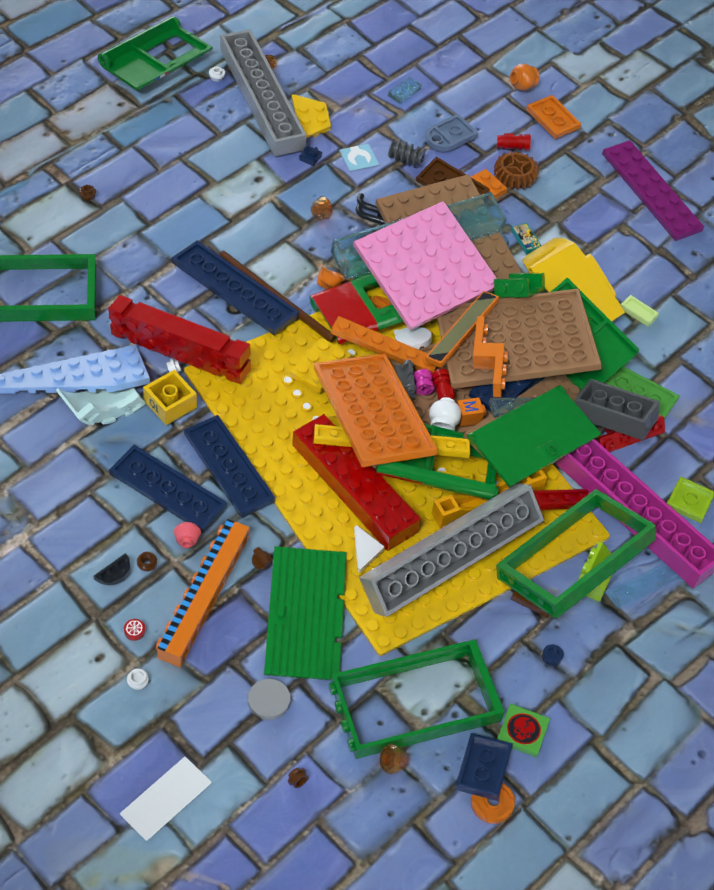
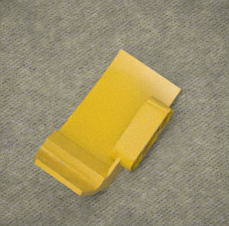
[522,238,625,321]

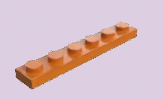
[331,316,437,373]

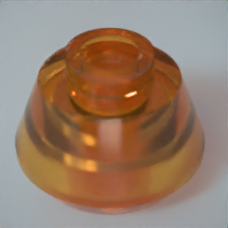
[311,196,332,219]
[379,744,408,775]

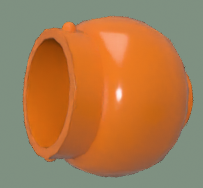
[510,64,539,91]

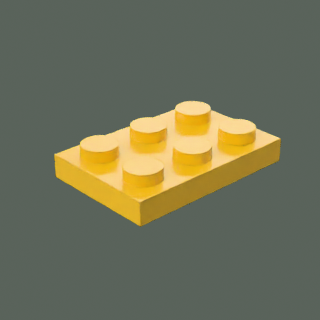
[289,337,352,394]

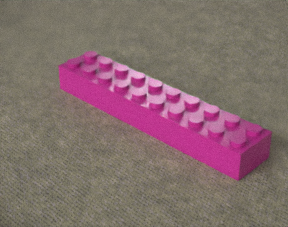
[555,439,714,589]

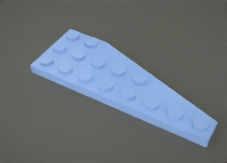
[0,345,150,394]

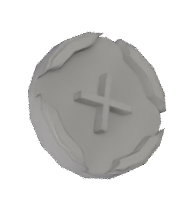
[248,679,290,720]

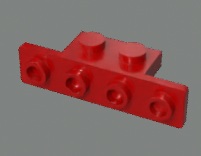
[598,415,665,452]

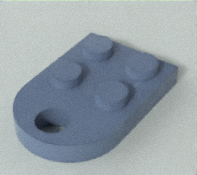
[426,114,478,152]

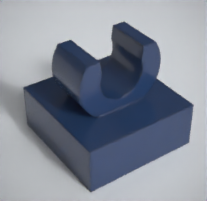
[299,143,322,166]

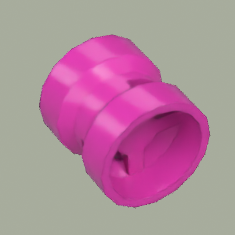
[413,369,434,395]

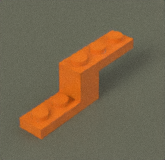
[473,316,508,397]

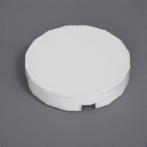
[395,327,432,350]

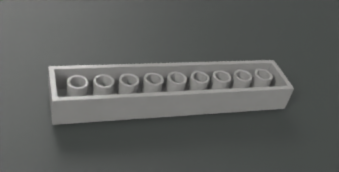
[220,29,306,157]
[359,483,544,617]

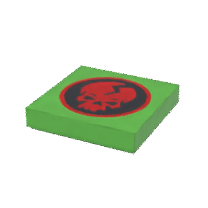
[497,704,550,758]

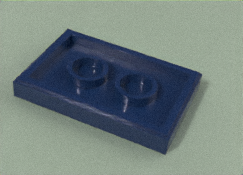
[455,733,513,801]

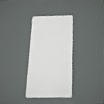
[120,757,212,841]

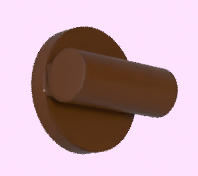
[252,547,272,570]

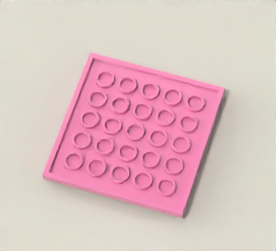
[353,201,497,330]

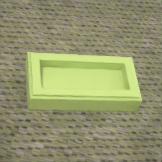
[621,295,659,327]

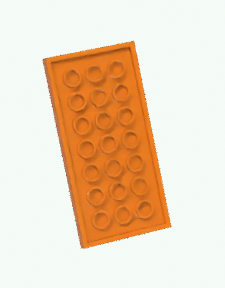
[314,353,438,467]

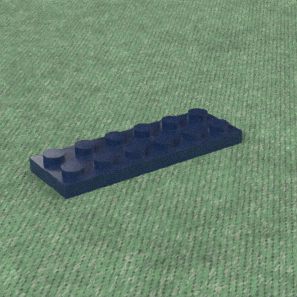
[184,415,275,518]
[109,445,227,533]

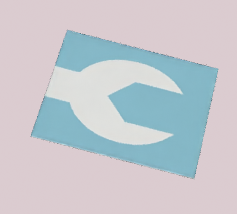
[340,144,379,171]

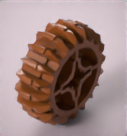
[494,151,539,190]

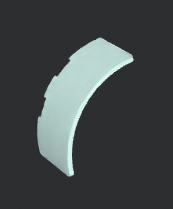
[56,387,146,425]

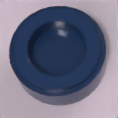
[542,644,564,666]

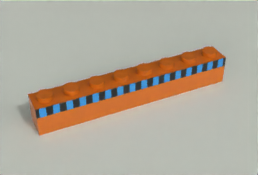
[155,519,250,668]

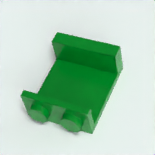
[494,273,545,297]

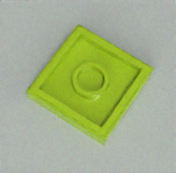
[667,476,714,523]

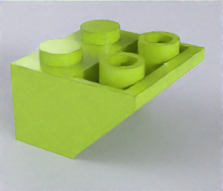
[578,541,613,602]

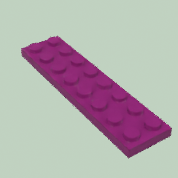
[602,140,704,241]

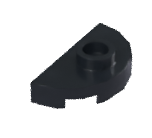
[93,553,130,585]

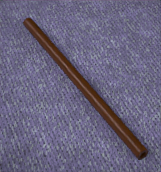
[219,250,336,343]

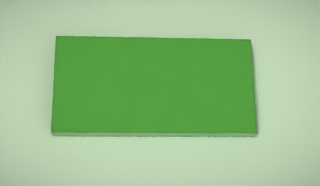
[605,367,680,420]

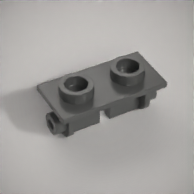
[396,360,416,399]

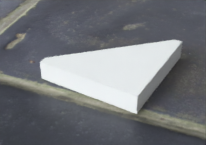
[354,525,384,573]

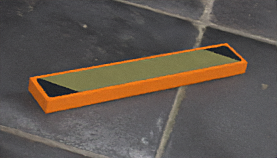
[425,290,499,368]

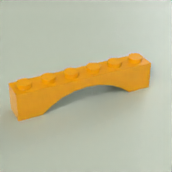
[431,470,547,529]

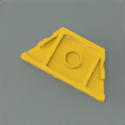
[291,95,331,138]

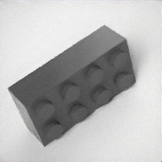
[574,379,660,440]

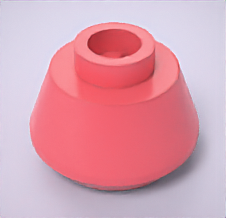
[173,522,201,548]

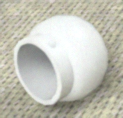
[429,398,461,430]

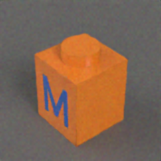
[457,397,486,427]

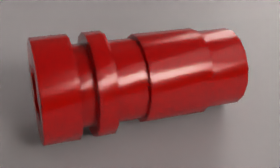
[497,133,531,151]
[432,369,456,400]

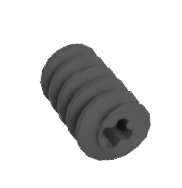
[388,139,426,168]

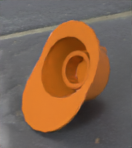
[317,264,354,289]

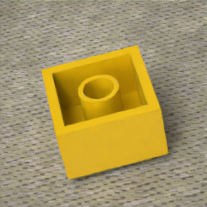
[143,370,197,425]

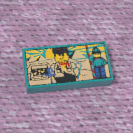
[511,223,542,254]

